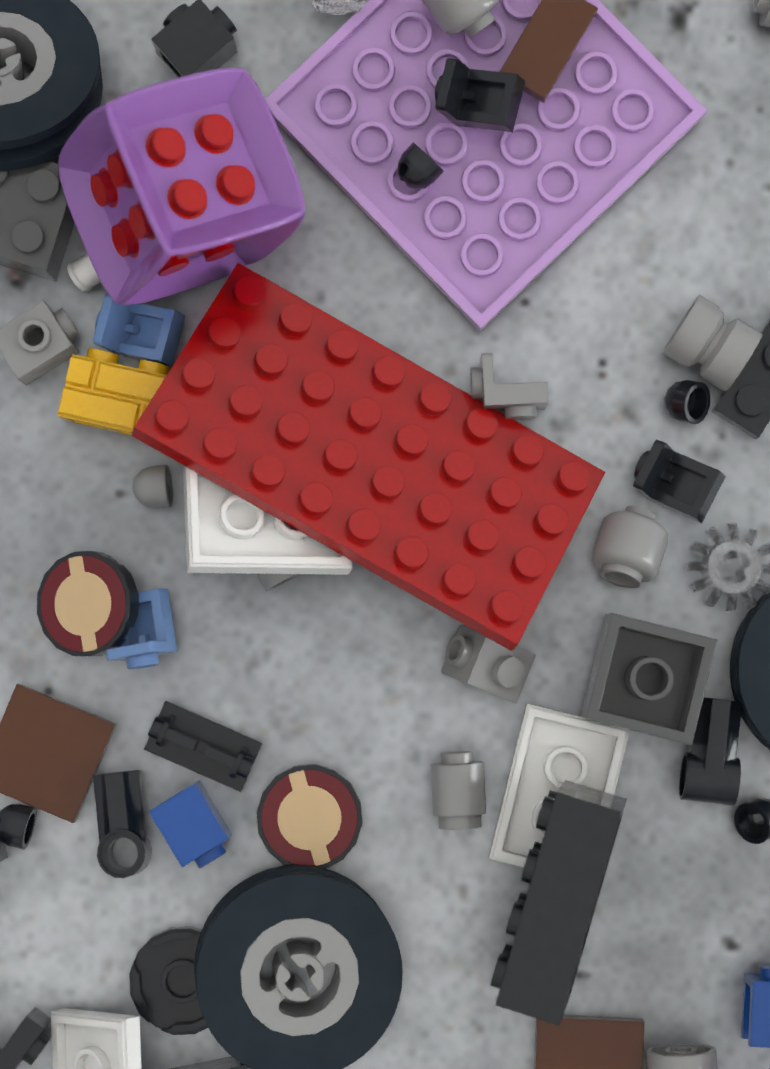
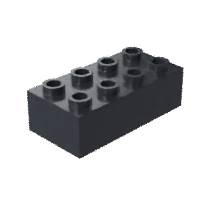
[490,780,627,1026]

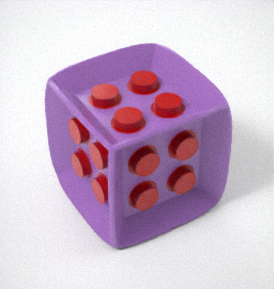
[58,67,305,305]

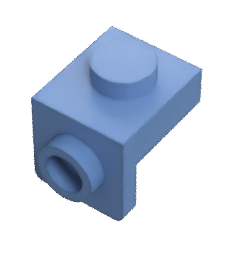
[93,293,186,366]
[106,588,177,669]

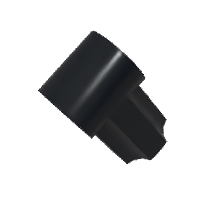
[679,697,742,806]
[93,770,152,878]

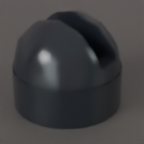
[397,142,444,190]
[664,380,711,424]
[734,798,770,844]
[0,804,37,850]

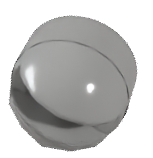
[132,465,173,508]

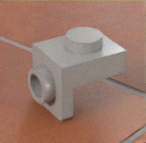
[470,353,549,420]
[441,625,536,704]

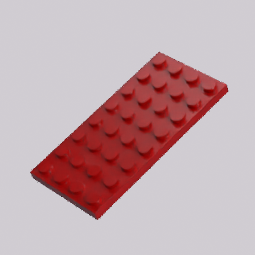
[131,263,605,651]

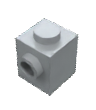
[0,300,79,386]

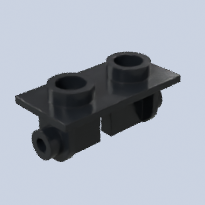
[144,701,262,792]

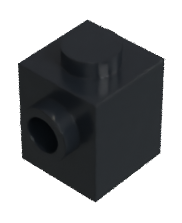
[151,0,237,78]

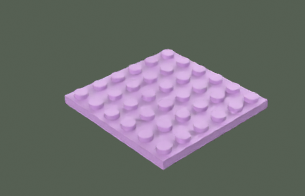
[265,0,707,331]

